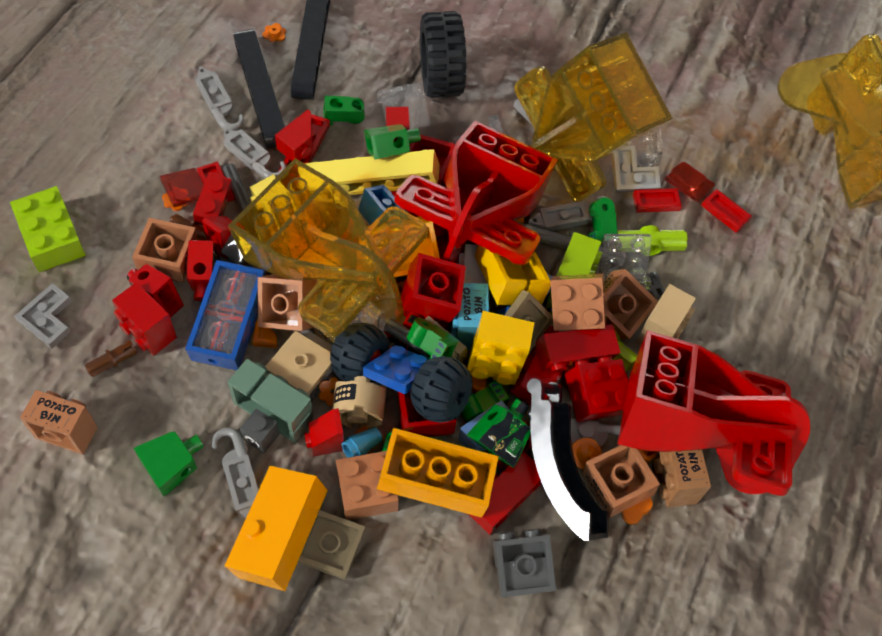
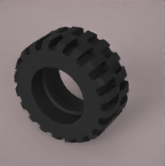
[420,11,467,98]

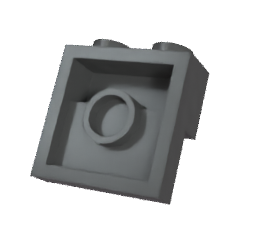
[492,529,556,598]

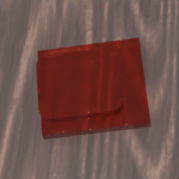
[664,162,716,202]
[159,168,203,208]

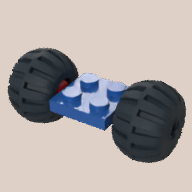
[330,322,473,423]

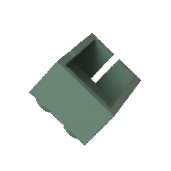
[227,359,314,443]

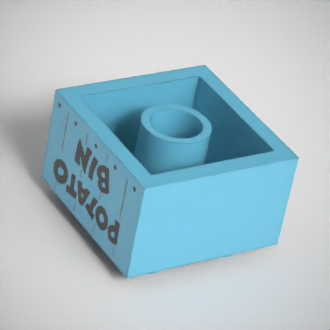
[451,283,489,350]

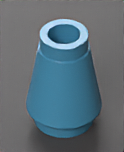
[342,427,382,458]

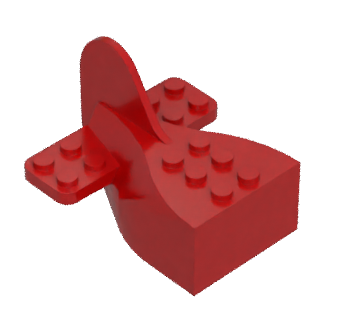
[394,120,558,265]
[618,330,810,496]

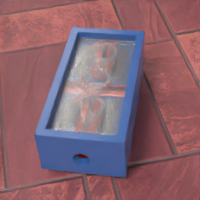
[185,260,266,371]

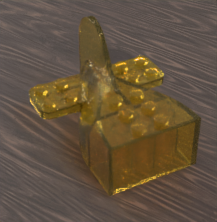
[514,32,673,202]
[777,33,882,209]
[228,158,428,337]

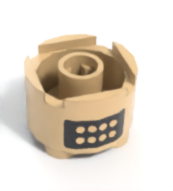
[332,376,387,429]

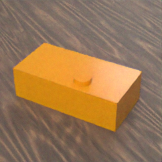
[377,428,499,518]
[225,466,328,591]

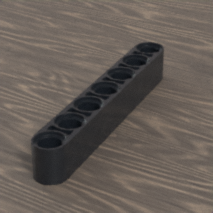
[291,0,331,100]
[233,28,285,149]

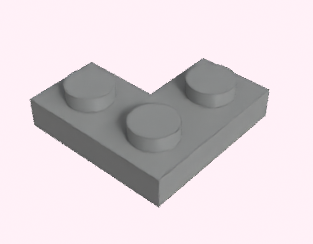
[611,145,661,192]
[14,283,72,349]

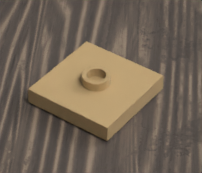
[265,331,332,395]

